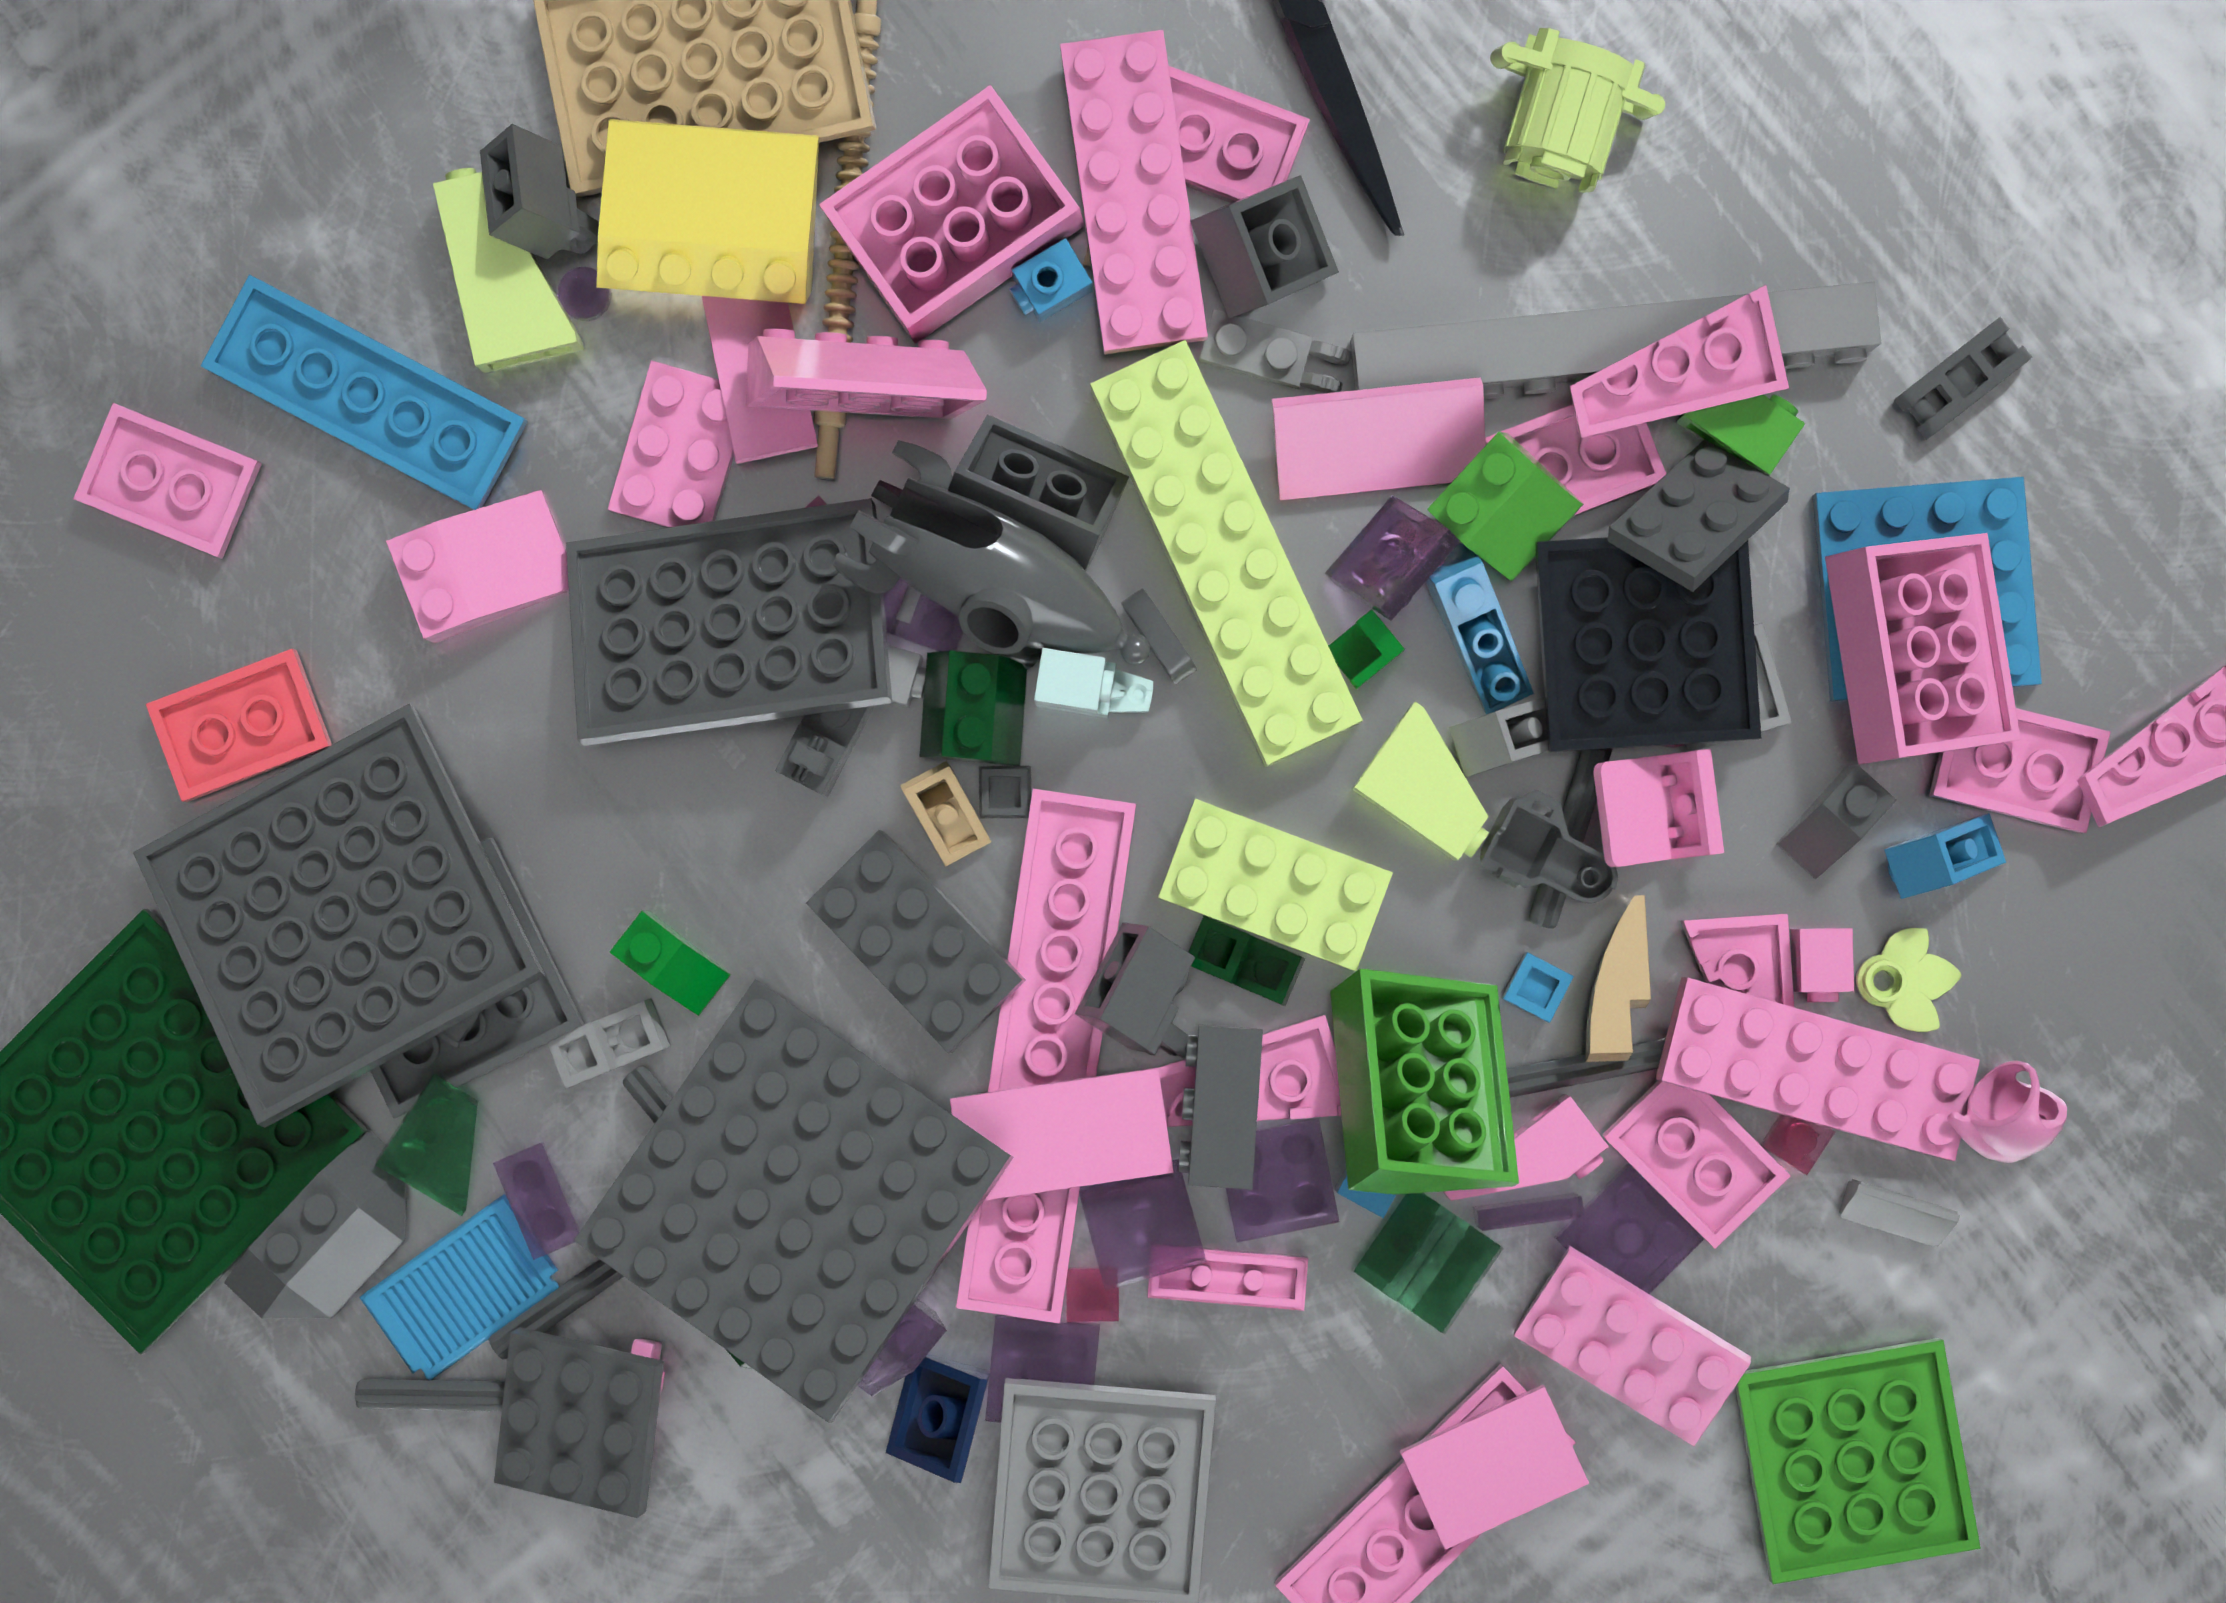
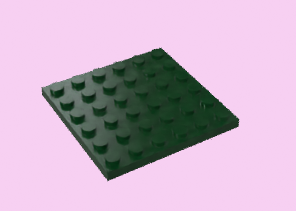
[0,909,368,1355]

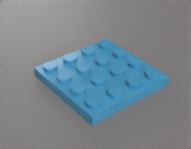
[1812,477,2042,701]

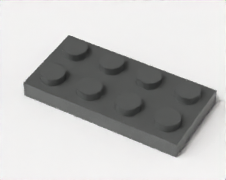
[806,830,1026,1053]

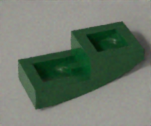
[1188,915,1306,1006]

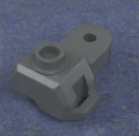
[1480,790,1618,903]

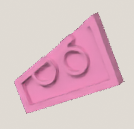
[1680,914,1795,1008]

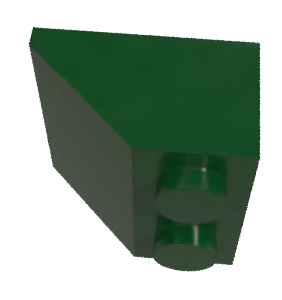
[919,650,1027,766]

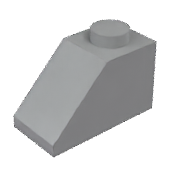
[1449,697,1548,777]

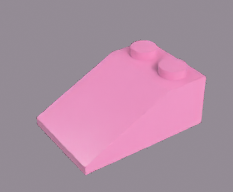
[386,490,569,643]

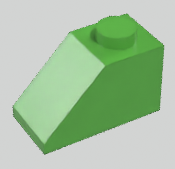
[1676,394,1806,476]

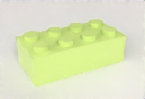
[1158,799,1393,971]

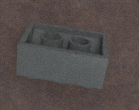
[948,414,1129,571]

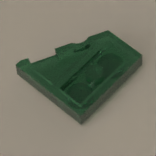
[375,1074,478,1216]

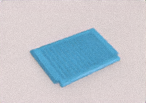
[359,1194,560,1381]

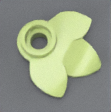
[1856,928,1962,1032]

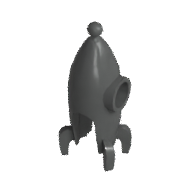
[831,440,1150,664]

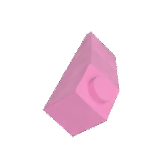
[1442,1094,1609,1201]

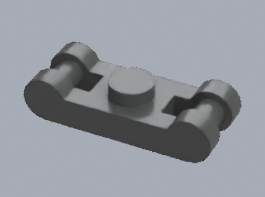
[1894,317,2033,440]

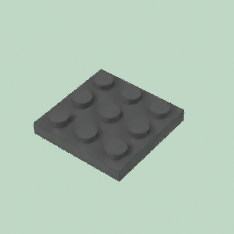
[494,1327,664,1518]

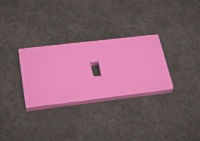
[702,296,818,464]

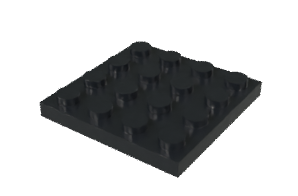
[1535,537,1762,753]

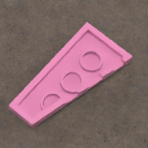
[1158,1015,1341,1127]

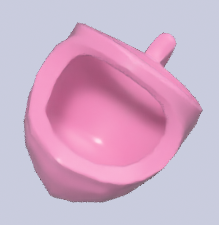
[1947,1061,2067,1163]

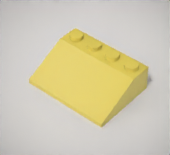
[596,119,819,304]

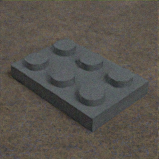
[1608,439,1790,592]

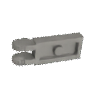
[1199,309,1352,393]

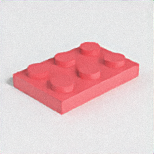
[146,649,332,802]

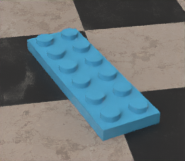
[201,274,528,510]

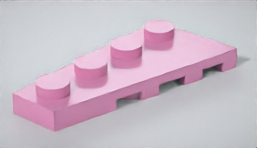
[1569,285,1789,438]
[2077,665,2226,828]

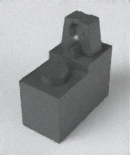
[480,124,599,259]
[775,706,874,797]
[1075,922,1195,1058]

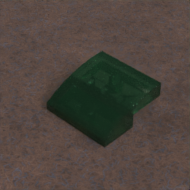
[1353,1193,1504,1334]

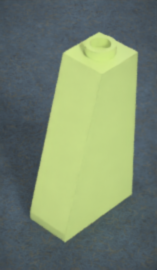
[433,168,584,373]

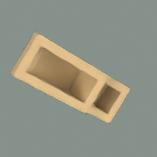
[1586,895,1651,1062]

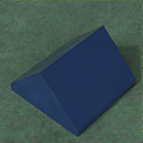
[886,1351,991,1483]

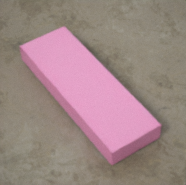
[1147,1244,1308,1311]

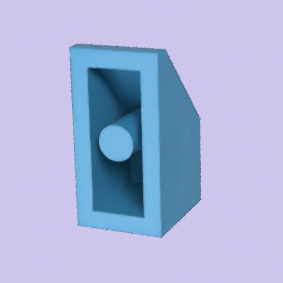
[1884,813,2006,899]

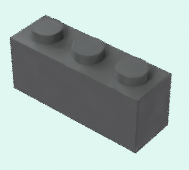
[1178,1024,1263,1190]

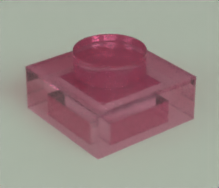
[1760,1114,1835,1175]

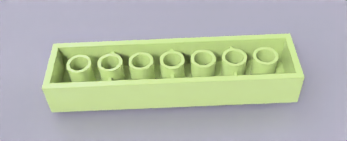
[1090,340,1363,767]

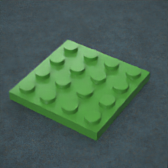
[1735,1338,1981,1584]

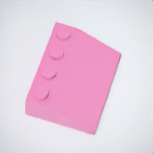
[819,85,1085,344]
[746,329,987,419]
[1825,533,2021,765]

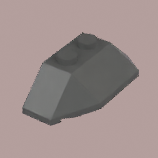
[224,1129,407,1319]

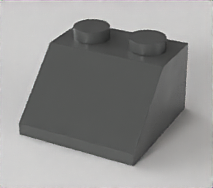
[1190,175,1339,318]

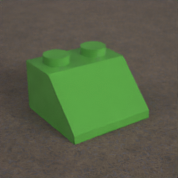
[1427,431,1584,581]

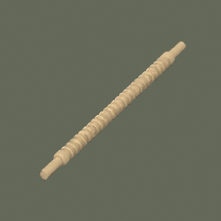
[813,0,881,480]

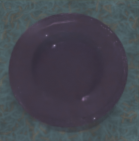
[557,267,612,321]

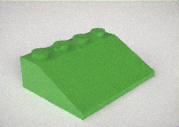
[1330,968,1519,1195]

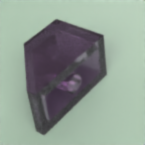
[858,1298,947,1397]

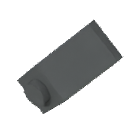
[1776,764,1897,879]

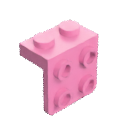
[1593,749,1724,867]

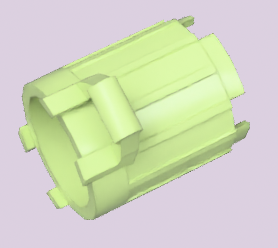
[1490,28,1665,193]

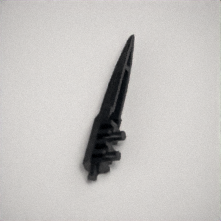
[1273,0,1404,236]

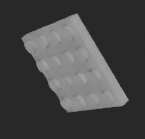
[988,1378,1216,1603]

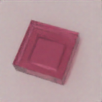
[1066,1267,1119,1322]

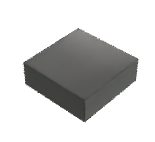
[979,766,1031,819]

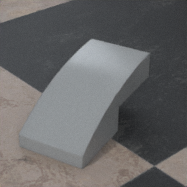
[547,999,670,1089]

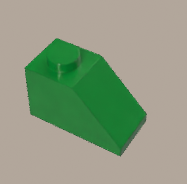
[610,910,731,1016]

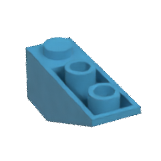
[1418,543,1534,715]

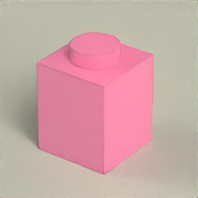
[1790,928,1854,1002]

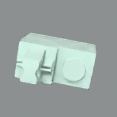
[1034,648,1153,718]

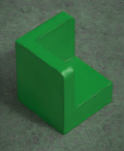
[1328,609,1405,689]

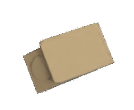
[900,761,991,867]

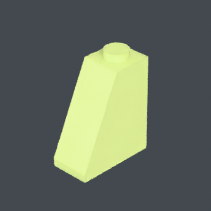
[1352,702,1489,861]

